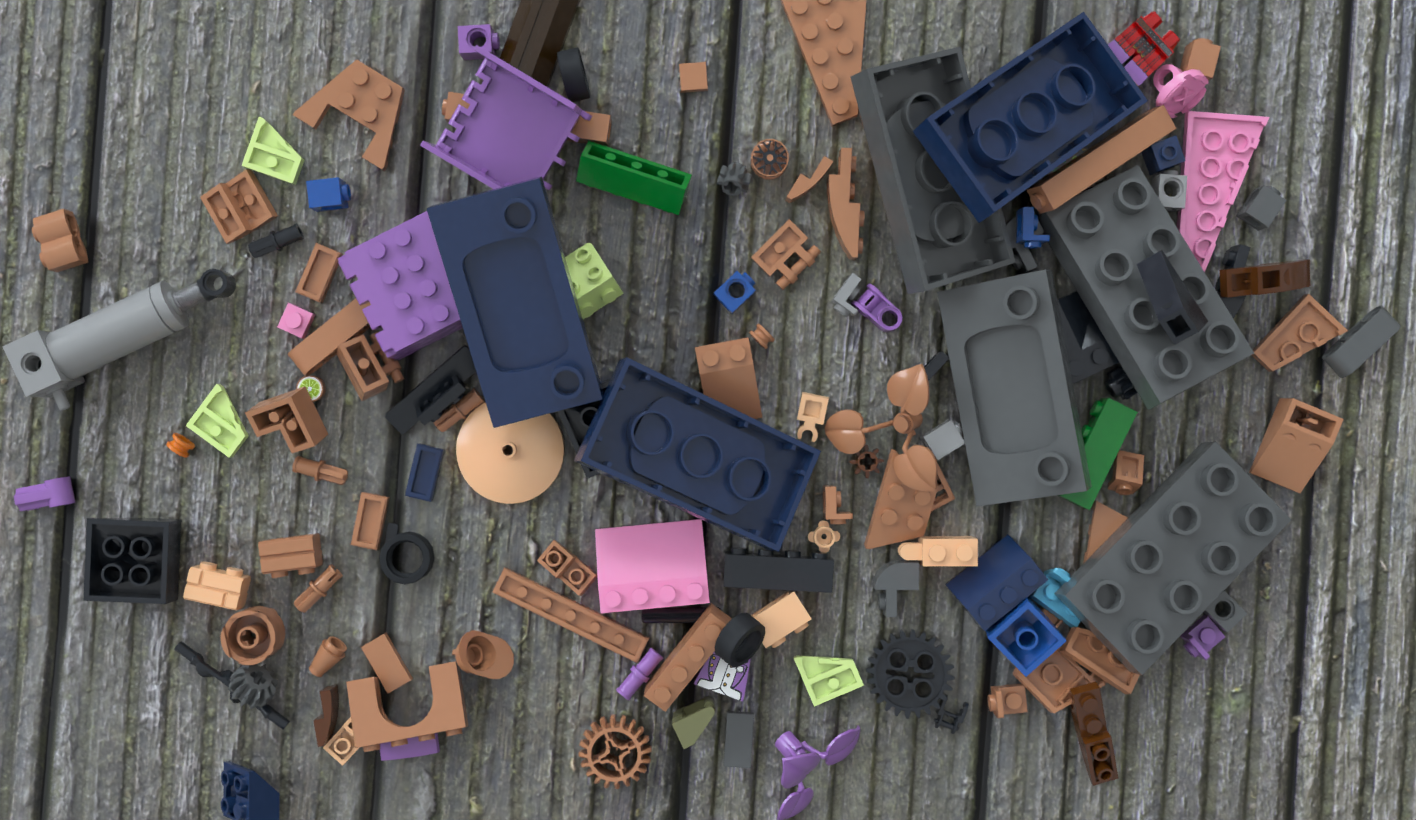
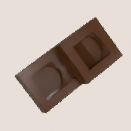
[313,685,339,747]

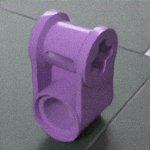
[851,283,903,333]

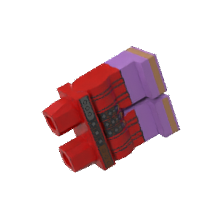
[1108,11,1180,87]

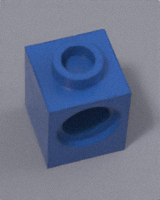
[306,177,351,212]
[713,271,756,314]

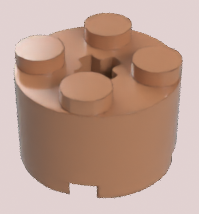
[220,606,285,665]

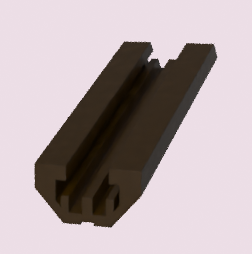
[500,0,581,87]

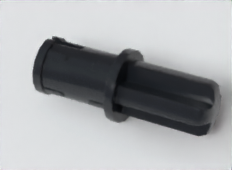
[248,223,304,258]

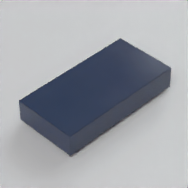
[405,443,445,502]

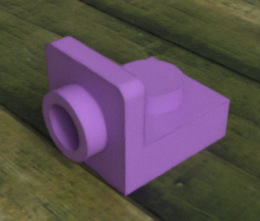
[1181,615,1225,660]

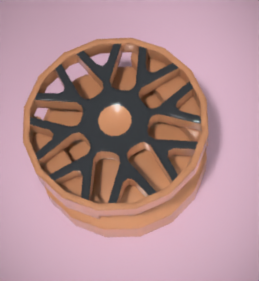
[751,139,789,180]

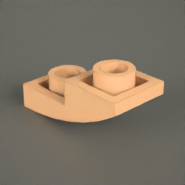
[323,717,359,766]

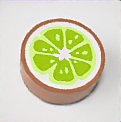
[296,375,326,402]

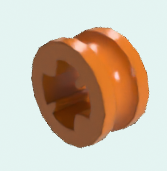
[166,433,195,458]

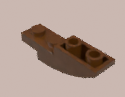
[1220,259,1311,298]
[1070,681,1119,786]

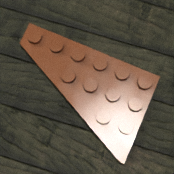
[780,0,866,127]

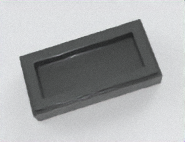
[724,711,754,768]

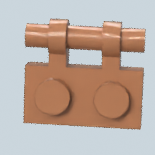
[751,219,821,290]

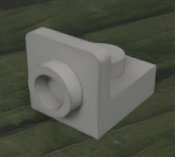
[831,273,861,317]

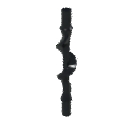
[174,641,290,730]

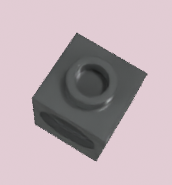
[1236,185,1287,231]
[1203,590,1247,632]

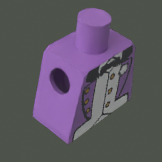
[694,651,751,701]

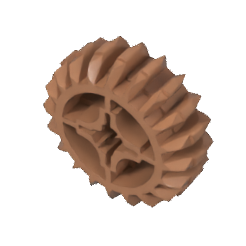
[579,714,652,789]

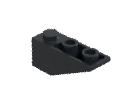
[1137,250,1208,345]

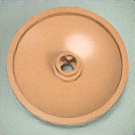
[456,402,565,504]

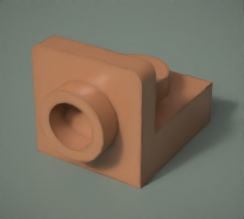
[1107,450,1144,495]
[823,485,853,524]
[987,683,1028,719]

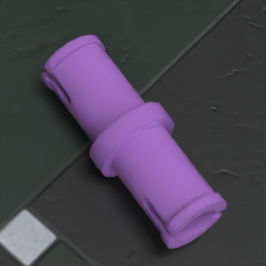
[616,647,664,700]

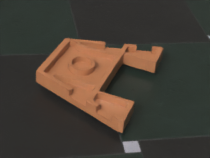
[293,59,405,171]
[1013,607,1107,713]

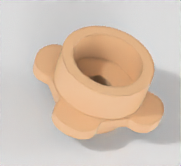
[808,520,840,552]

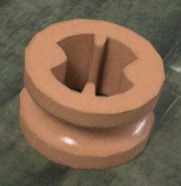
[749,323,775,350]

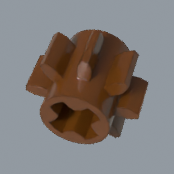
[849,444,884,478]

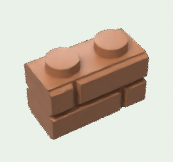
[258,533,323,578]

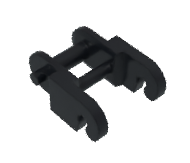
[934,694,969,734]

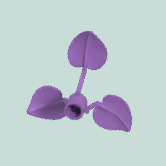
[775,725,860,820]

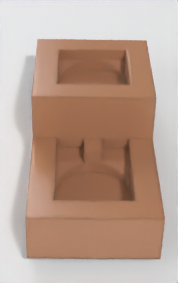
[785,156,834,203]

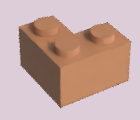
[245,386,328,454]

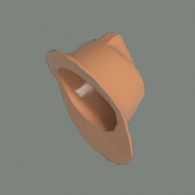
[452,630,514,679]

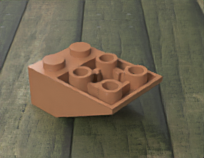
[1249,398,1344,493]

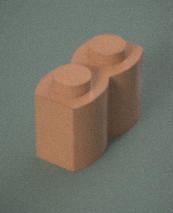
[32,209,88,272]

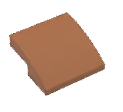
[200,169,278,244]

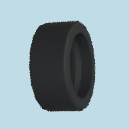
[557,48,591,102]
[379,531,435,585]
[714,613,765,668]

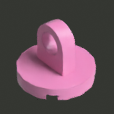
[1153,64,1208,118]

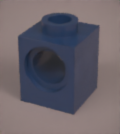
[1141,135,1186,176]

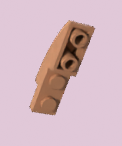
[827,148,865,260]

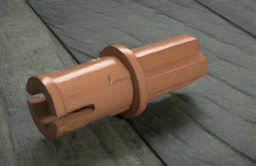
[434,388,485,432]
[292,456,348,485]
[293,564,343,613]

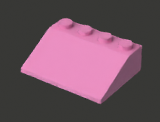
[595,519,710,613]

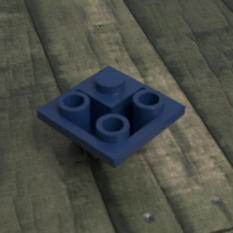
[221,761,280,820]

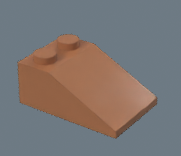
[695,337,762,419]

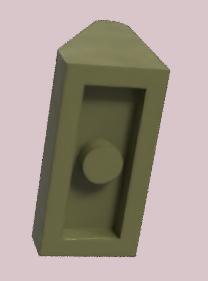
[672,696,715,749]

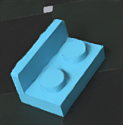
[1029,568,1080,628]

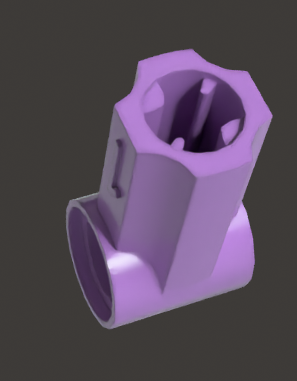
[14,476,75,511]

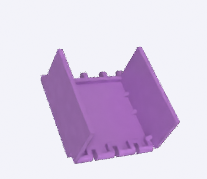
[420,45,592,190]
[337,211,463,360]

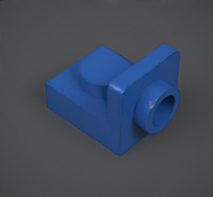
[1016,207,1050,249]

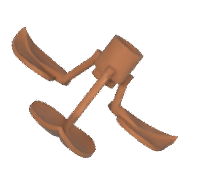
[825,364,938,491]

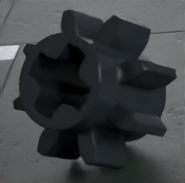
[1104,366,1138,400]

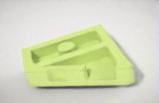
[242,117,305,185]
[186,384,249,458]
[793,655,864,707]

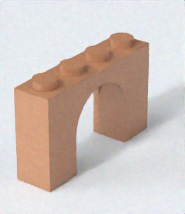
[346,661,469,752]

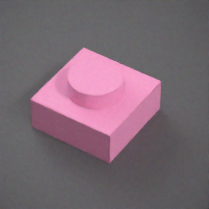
[277,303,316,339]

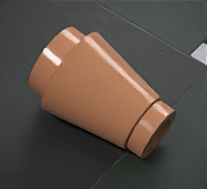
[309,636,347,677]

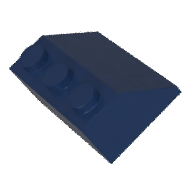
[945,534,1048,631]

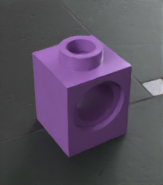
[458,24,500,60]

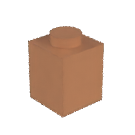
[1180,38,1221,81]

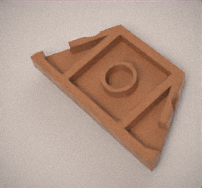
[864,449,938,549]

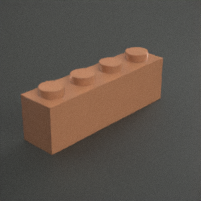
[644,603,732,712]

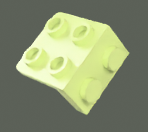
[565,243,624,319]

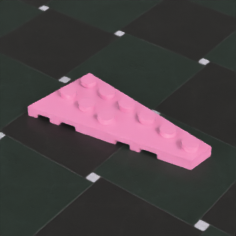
[1177,111,1269,272]

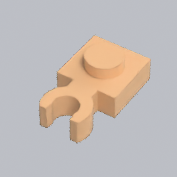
[797,392,829,442]

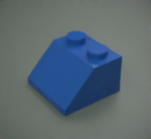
[985,597,1067,677]

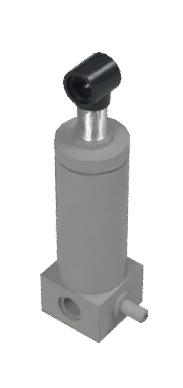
[3,269,236,411]

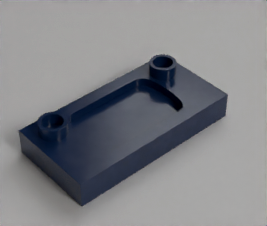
[913,12,1148,223]
[426,176,604,428]
[574,357,821,552]

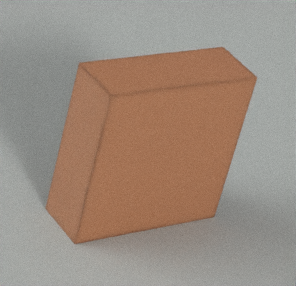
[679,62,708,93]

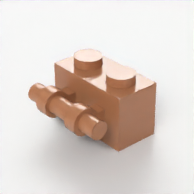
[336,331,404,401]

